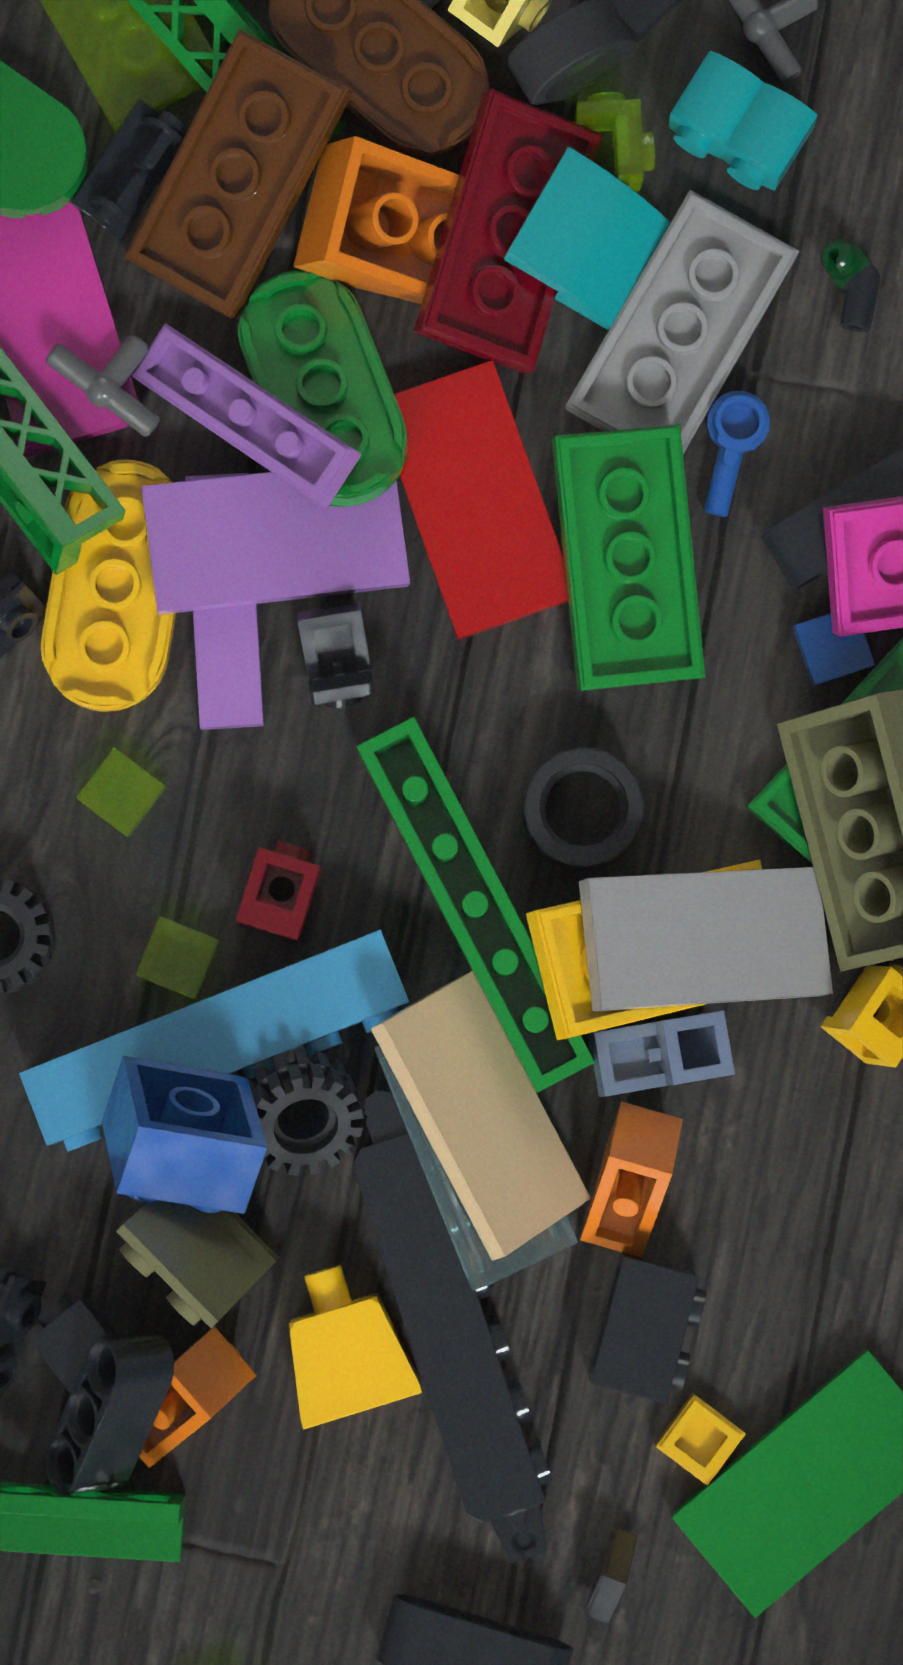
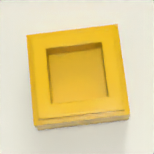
[654,1392,746,1486]

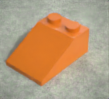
[293,136,459,304]

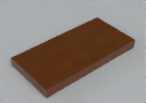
[124,29,353,319]

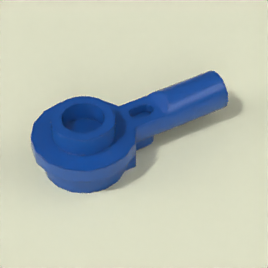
[703,391,770,517]

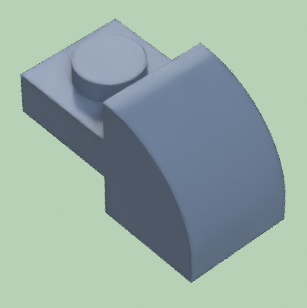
[588,1010,735,1097]

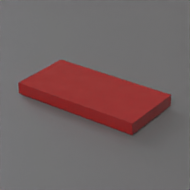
[394,360,568,641]

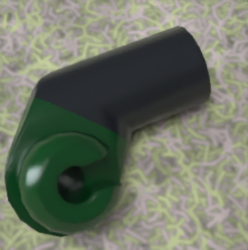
[821,239,880,332]

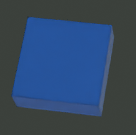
[793,613,875,687]

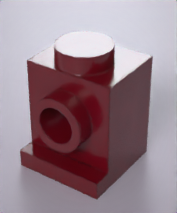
[236,840,322,942]

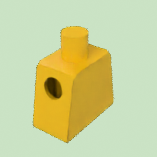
[289,1265,423,1430]

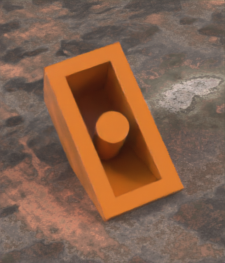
[580,1101,683,1258]
[139,1326,257,1468]

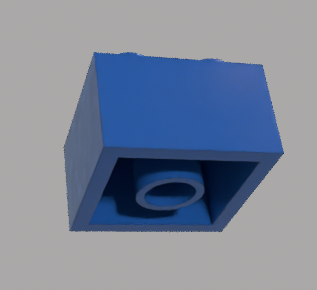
[102,1056,267,1214]

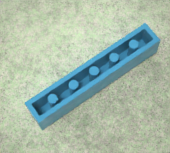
[19,930,410,1152]

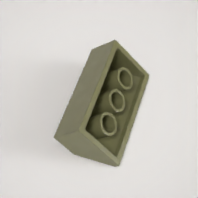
[777,689,903,972]

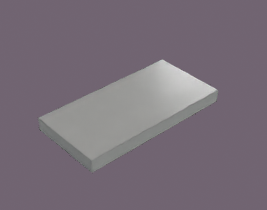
[565,190,799,455]
[579,867,833,1012]

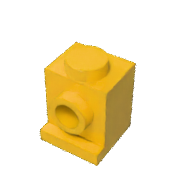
[820,963,903,1068]

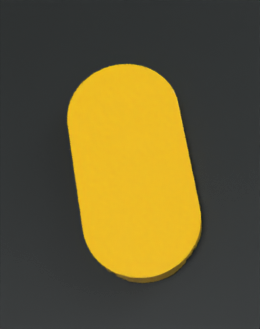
[41,460,176,712]

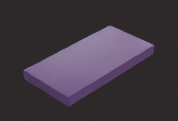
[141,472,410,615]

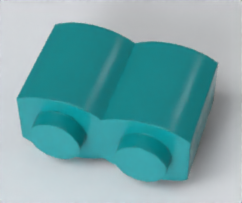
[668,51,818,191]

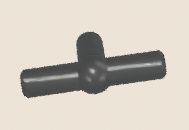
[729,0,818,83]
[46,335,160,437]

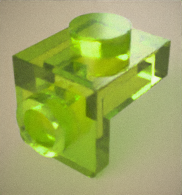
[575,92,655,191]

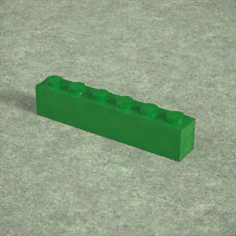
[356,717,595,1093]

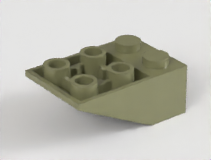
[116,1200,280,1328]

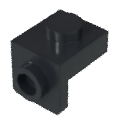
[297,602,375,708]

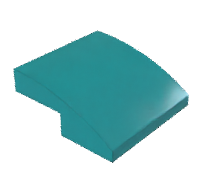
[504,147,670,330]

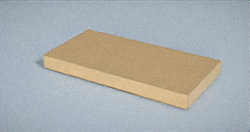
[370,971,591,1260]

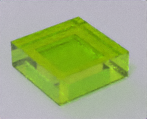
[76,747,167,838]
[136,916,220,999]

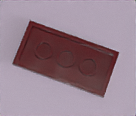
[413,89,603,374]

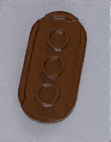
[269,0,490,156]

